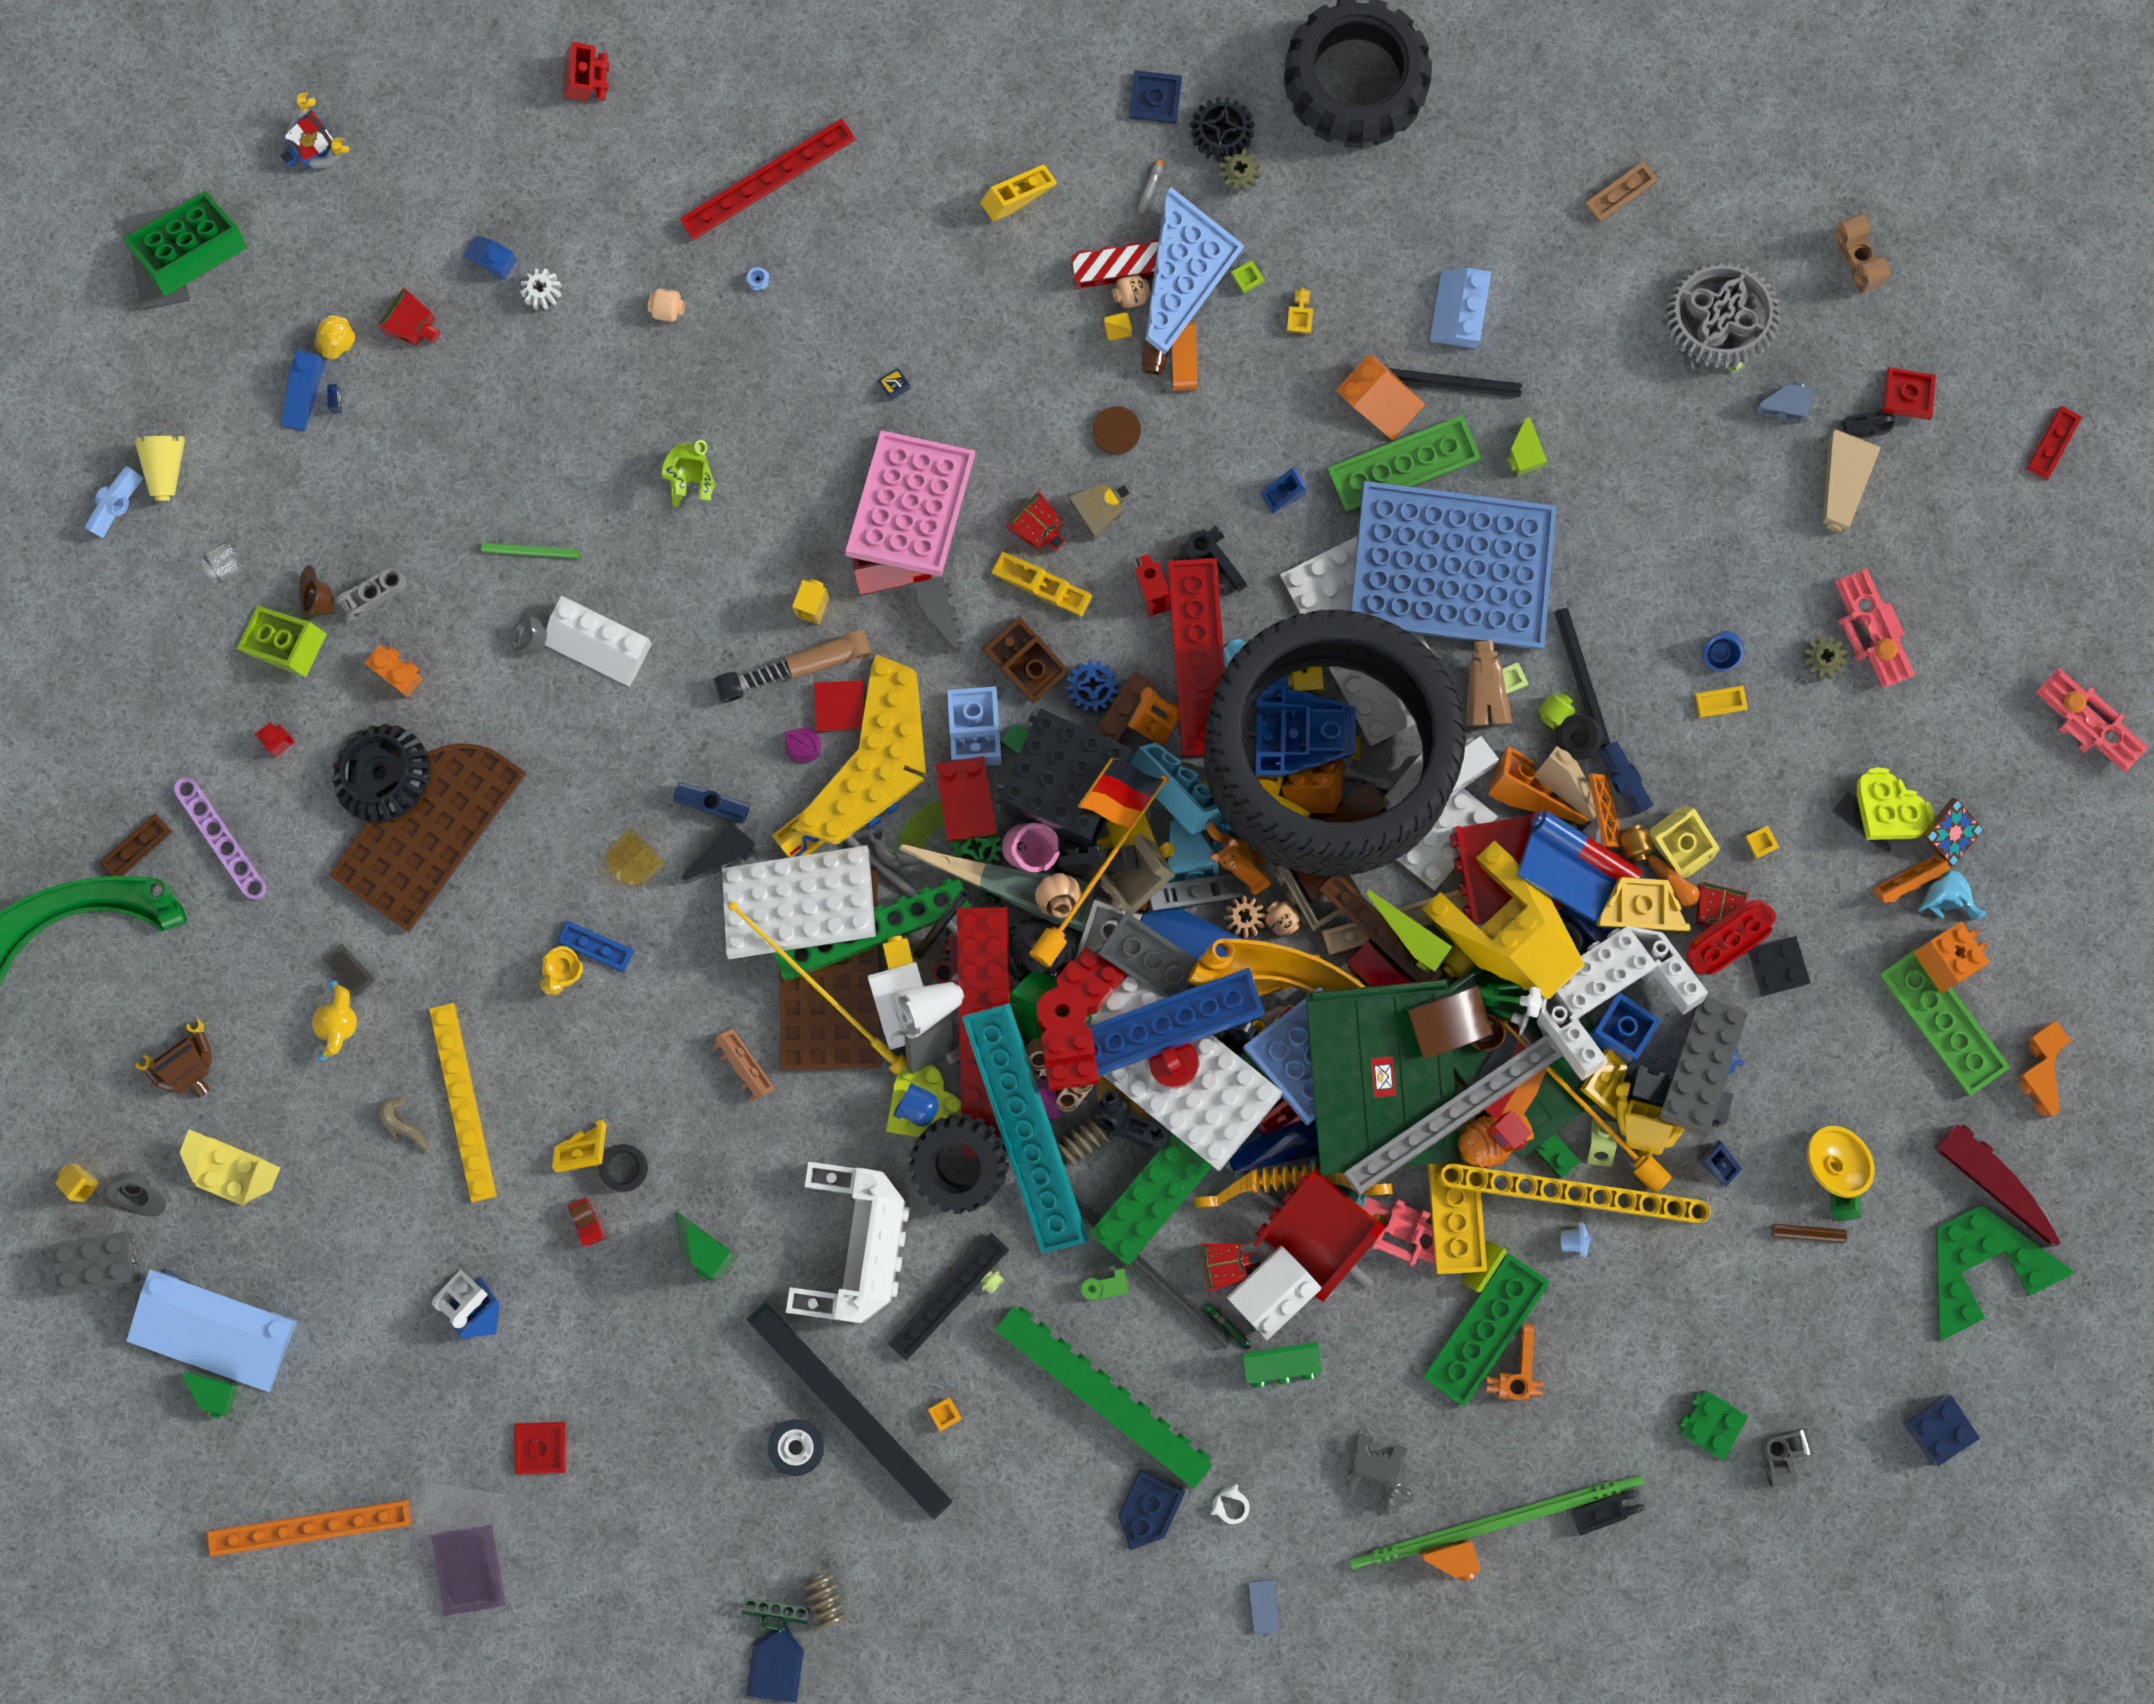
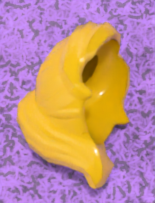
[539,946,583,996]

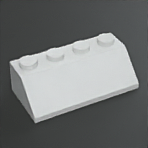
[545,596,652,687]

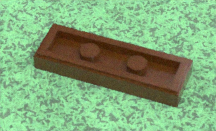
[99,813,173,876]

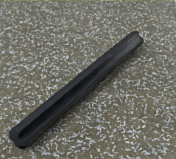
[1388,368,1522,398]
[1555,608,1611,748]

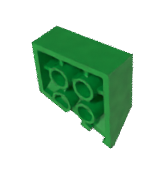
[1010,969,1093,1041]

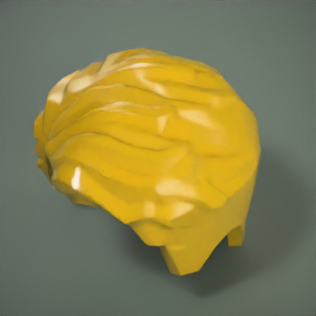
[314,315,355,359]

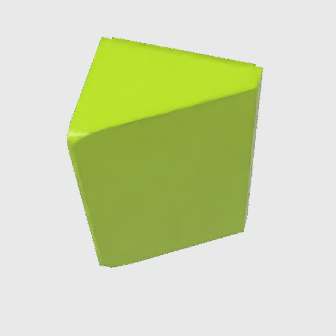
[1461,1241,1507,1293]

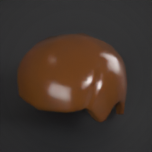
[1470,1013,1506,1052]

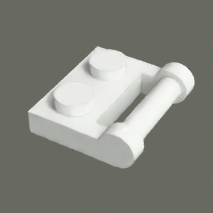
[432,1269,488,1328]

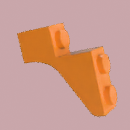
[2017,1020,2071,1118]

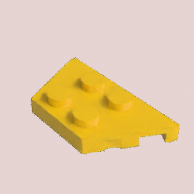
[1596,877,1690,932]

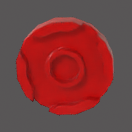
[1149,1043,1200,1089]

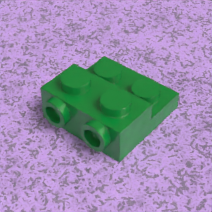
[1678,1390,1749,1460]

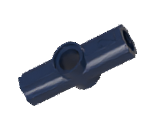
[1598,741,1653,816]
[673,781,750,825]

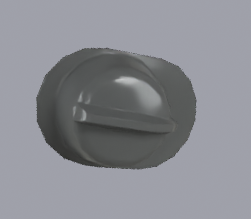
[107,1172,166,1217]

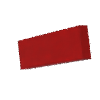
[2026,406,2082,480]

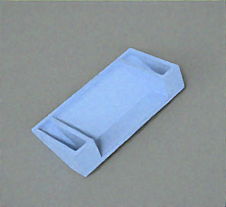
[127,1270,297,1393]

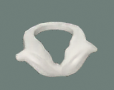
[1211,1484,1250,1524]

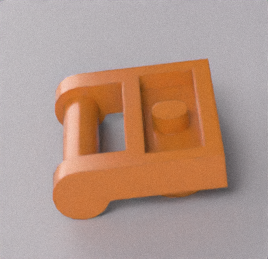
[1127,687,1179,747]

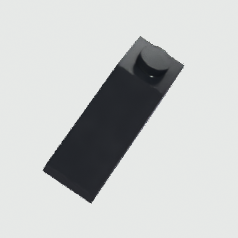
[681,822,755,884]

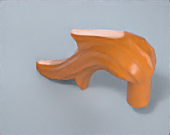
[1647,855,1700,907]

